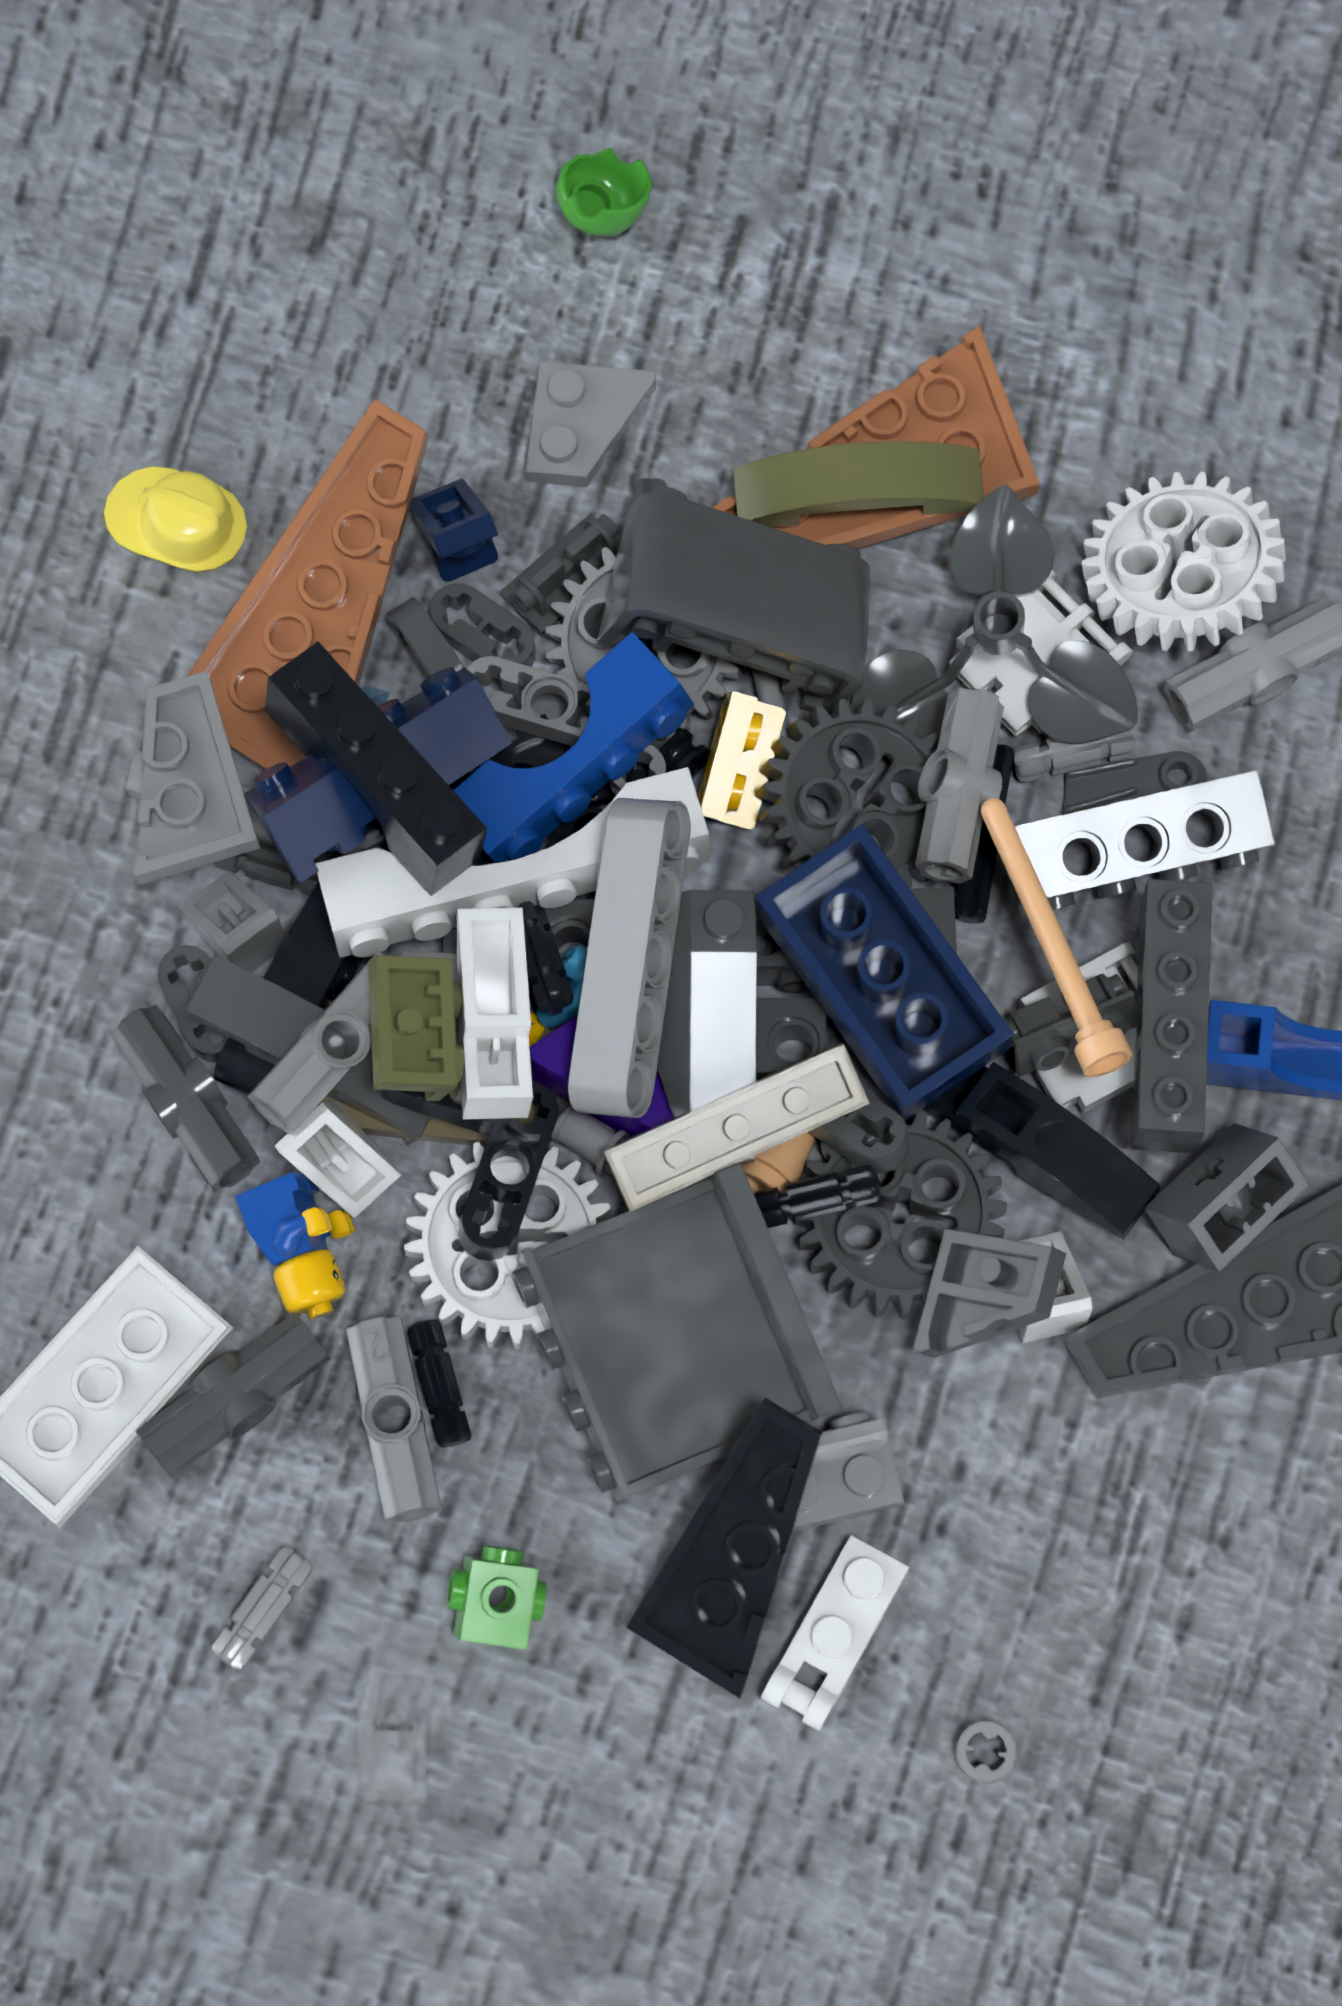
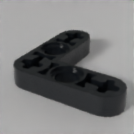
[378,1080,559,1261]

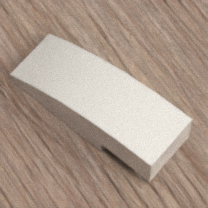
[457,908,533,1119]

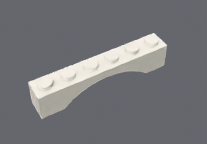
[315,767,710,958]

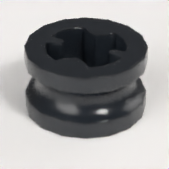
[659,729,710,779]

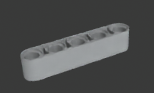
[568,798,691,1118]

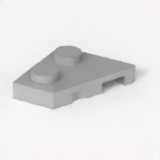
[525,361,656,487]

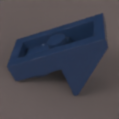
[409,478,498,582]

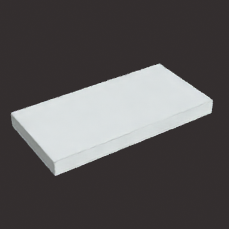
[0,1246,236,1529]

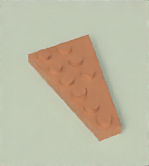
[712,325,1040,549]
[186,399,429,770]

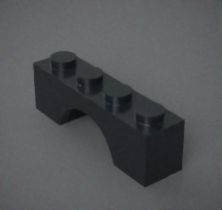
[265,641,487,896]

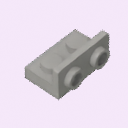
[793,1413,904,1532]

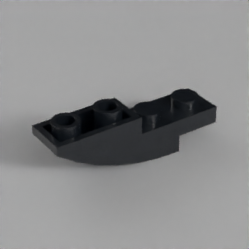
[922,1062,1160,1240]

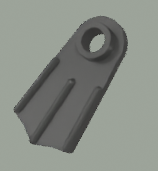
[1063,751,1207,831]

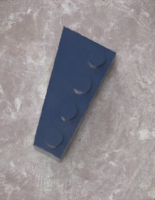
[244,667,512,883]

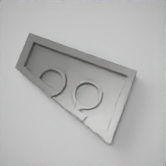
[134,671,260,885]

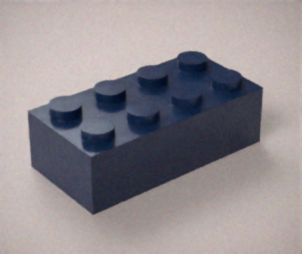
[755,823,1014,1121]

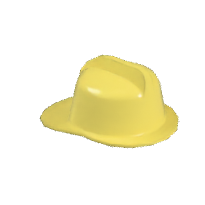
[104,466,247,572]

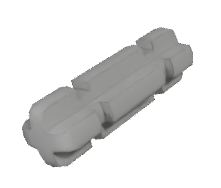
[1012,730,1135,782]
[211,1546,313,1670]

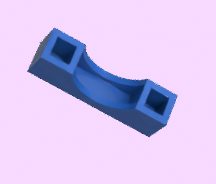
[453,632,695,863]
[1206,1000,1342,1100]

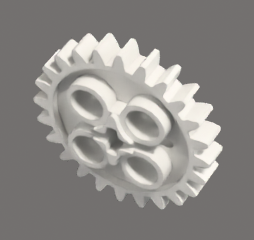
[1082,472,1286,651]
[404,1142,611,1349]

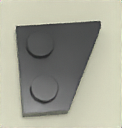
[912,1229,1066,1358]

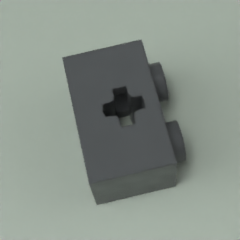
[1144,1123,1309,1272]

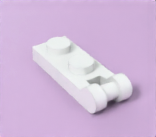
[761,1535,909,1732]

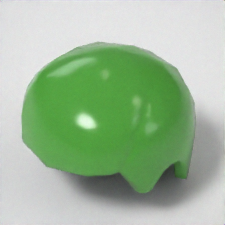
[554,148,653,237]

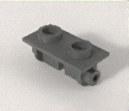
[500,513,620,635]
[1005,973,1136,1077]

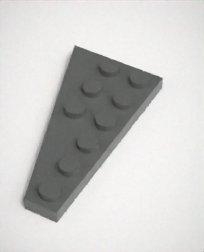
[1065,1184,1342,1398]

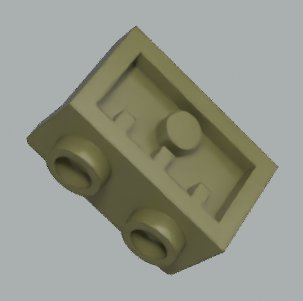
[369,955,465,1101]

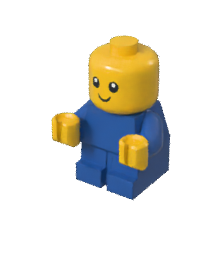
[235,1172,355,1320]

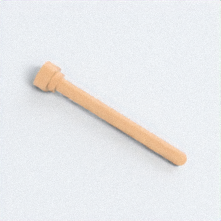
[981,798,1133,1077]

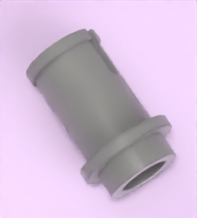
[551,1105,630,1177]

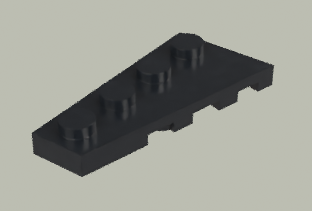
[626,1398,823,1698]

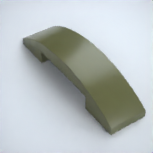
[733,441,984,527]

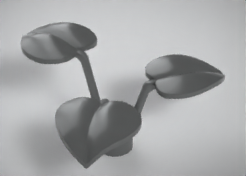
[850,485,1138,744]

